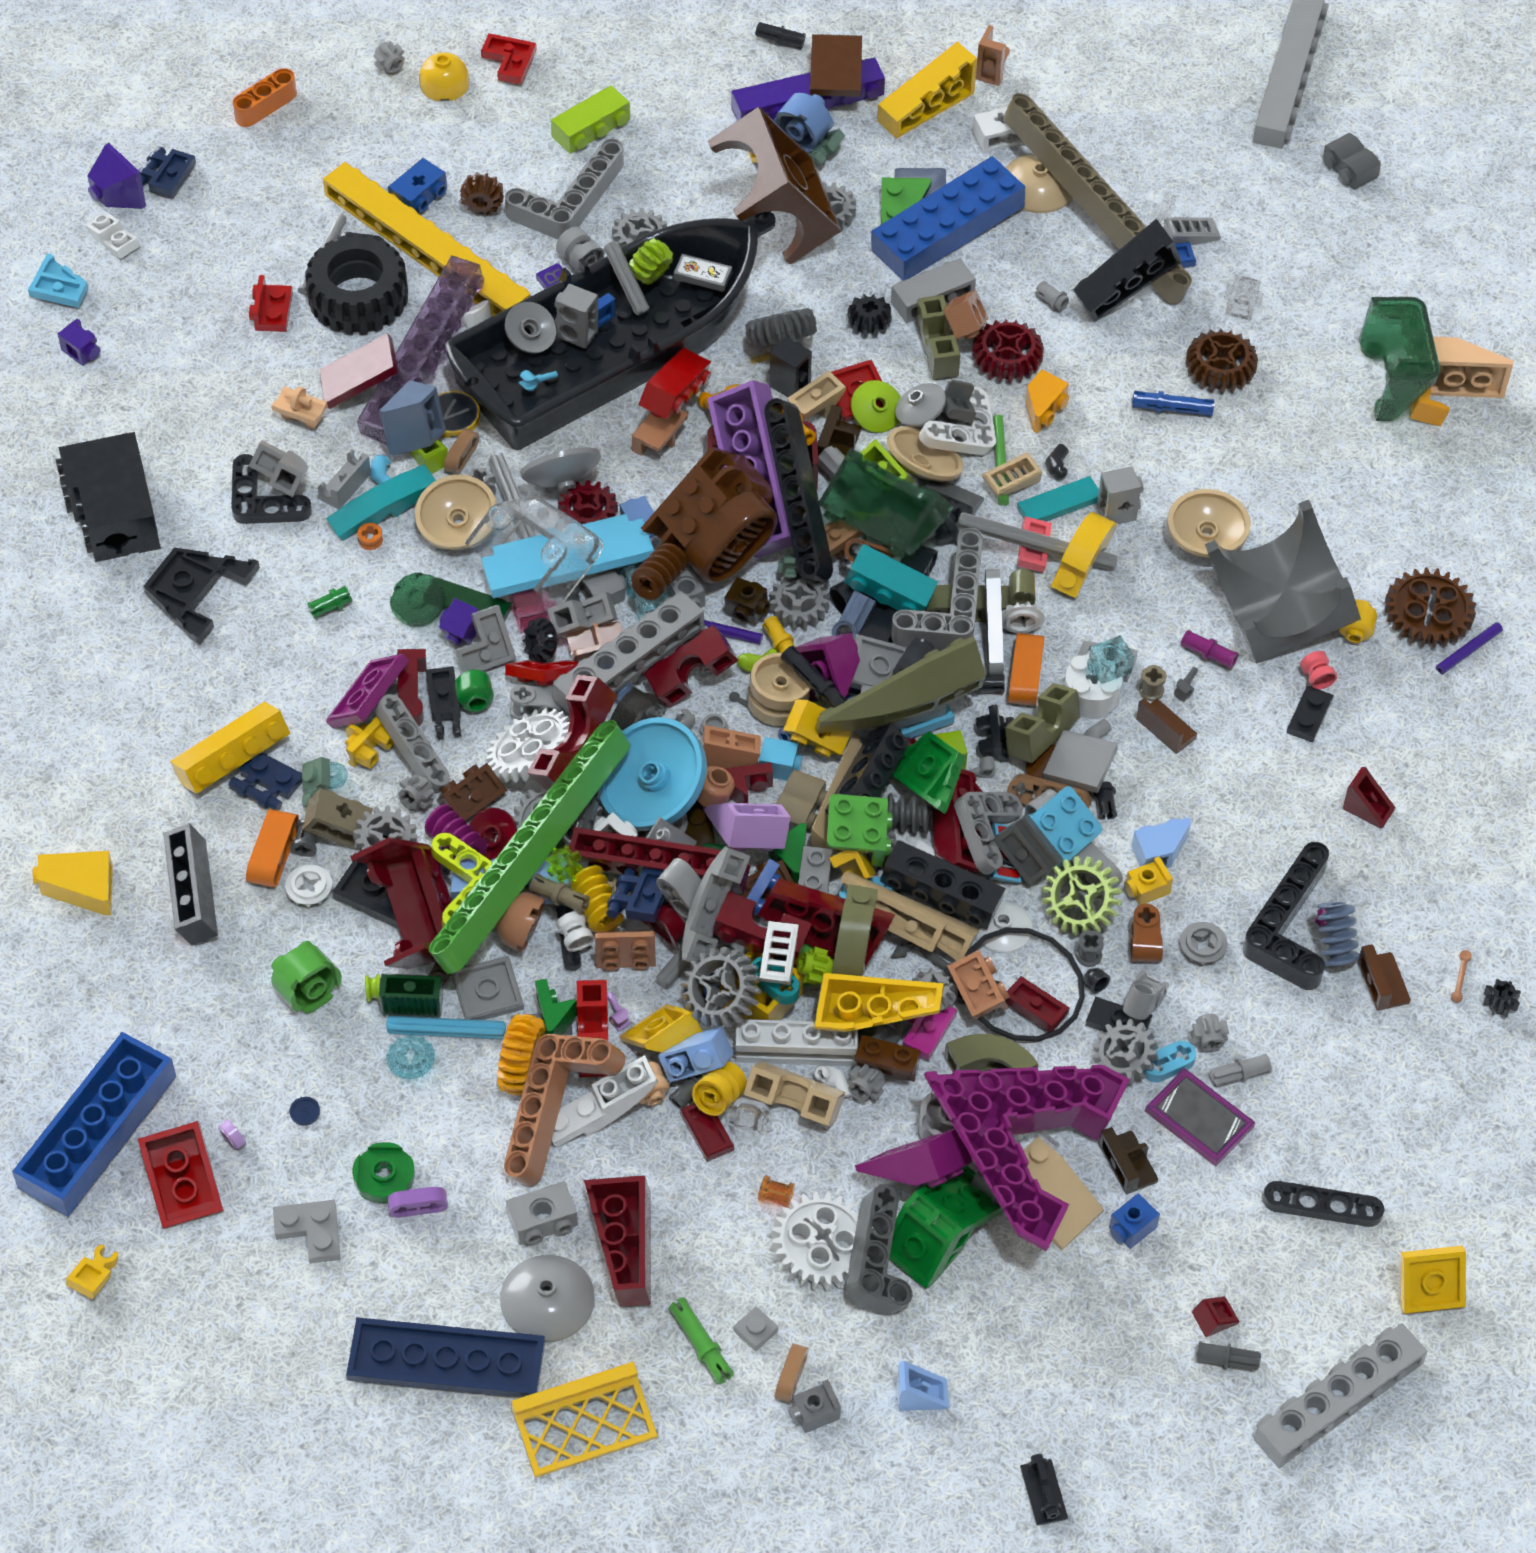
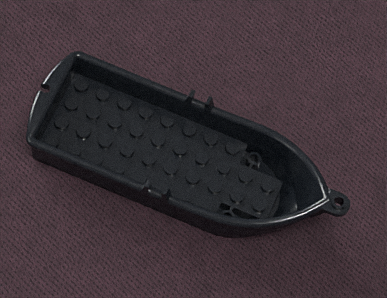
[444,211,776,450]

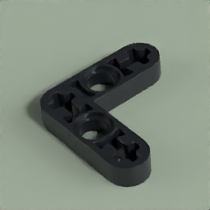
[231,454,312,524]

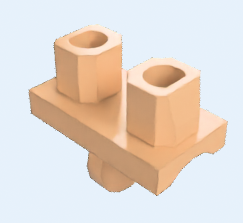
[271,386,328,429]

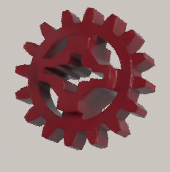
[558,480,618,528]

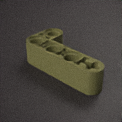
[925,569,1036,622]

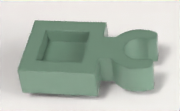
[809,128,845,165]

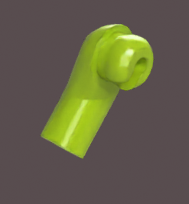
[737,648,778,672]

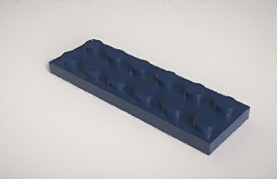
[346,1317,546,1398]

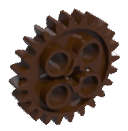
[1384,567,1476,648]

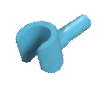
[519,370,558,391]

